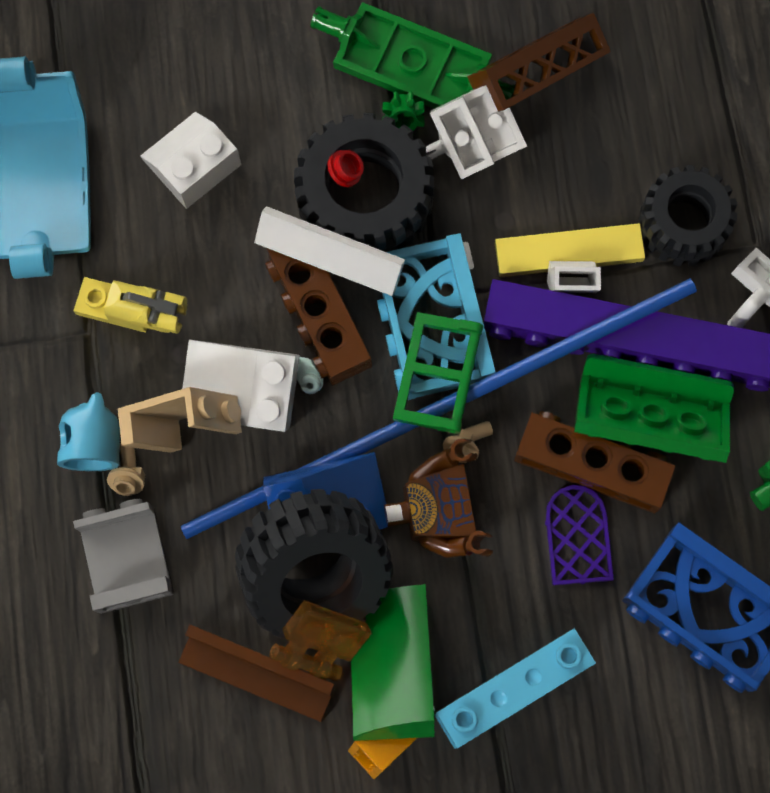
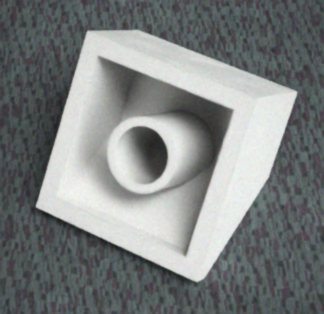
[141,112,242,209]

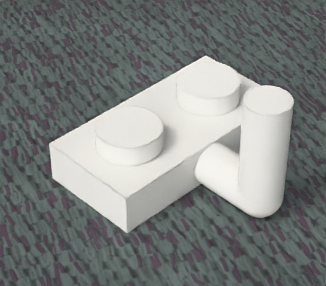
[727,248,770,328]

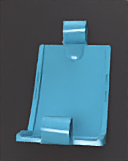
[0,56,91,279]

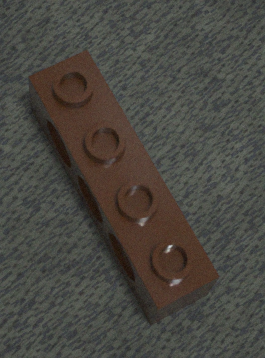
[265,248,372,386]
[514,411,676,514]

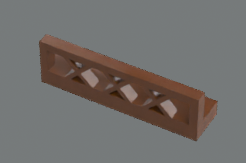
[467,12,611,112]
[178,624,336,722]

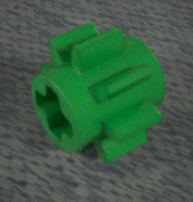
[382,91,425,131]

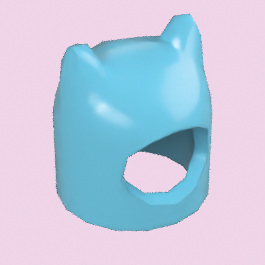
[57,392,120,471]

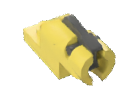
[73,277,187,334]

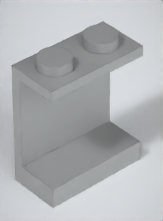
[73,499,174,614]

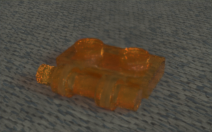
[270,600,372,681]

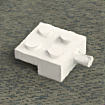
[426,85,527,179]

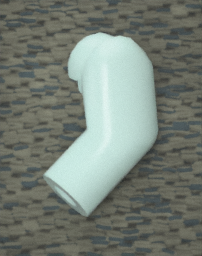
[297,357,323,394]

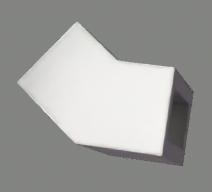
[547,261,601,293]

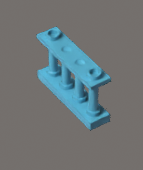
[434,628,596,749]

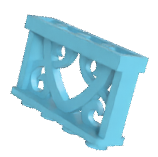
[377,233,496,400]

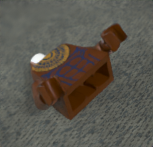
[384,438,493,558]

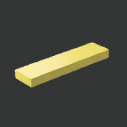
[495,223,645,277]

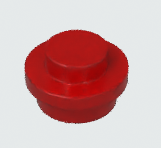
[328,150,364,187]

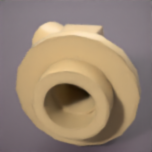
[443,421,493,463]
[107,443,145,496]

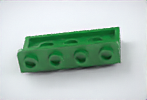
[574,354,734,463]

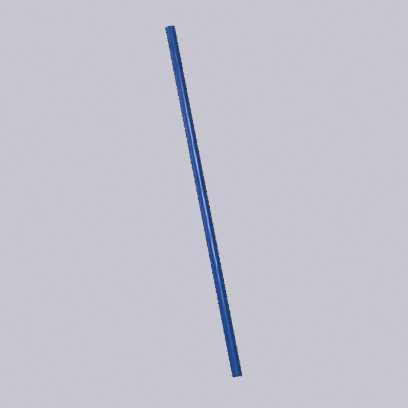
[181,278,697,539]

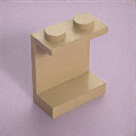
[118,387,242,453]

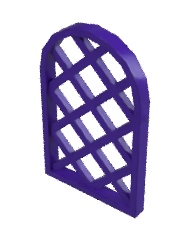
[545,485,614,586]

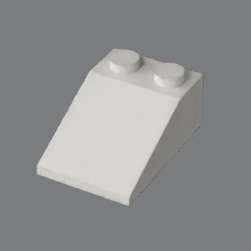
[182,339,300,432]

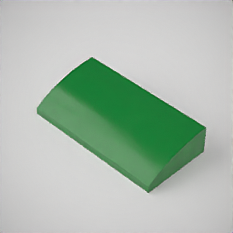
[350,584,435,741]

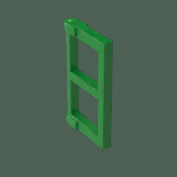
[393,312,483,434]

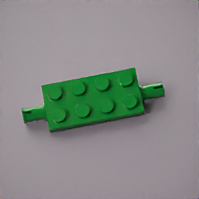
[310,2,515,109]

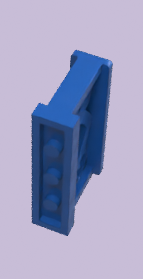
[622,522,770,693]

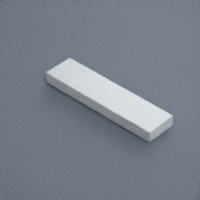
[254,206,405,296]

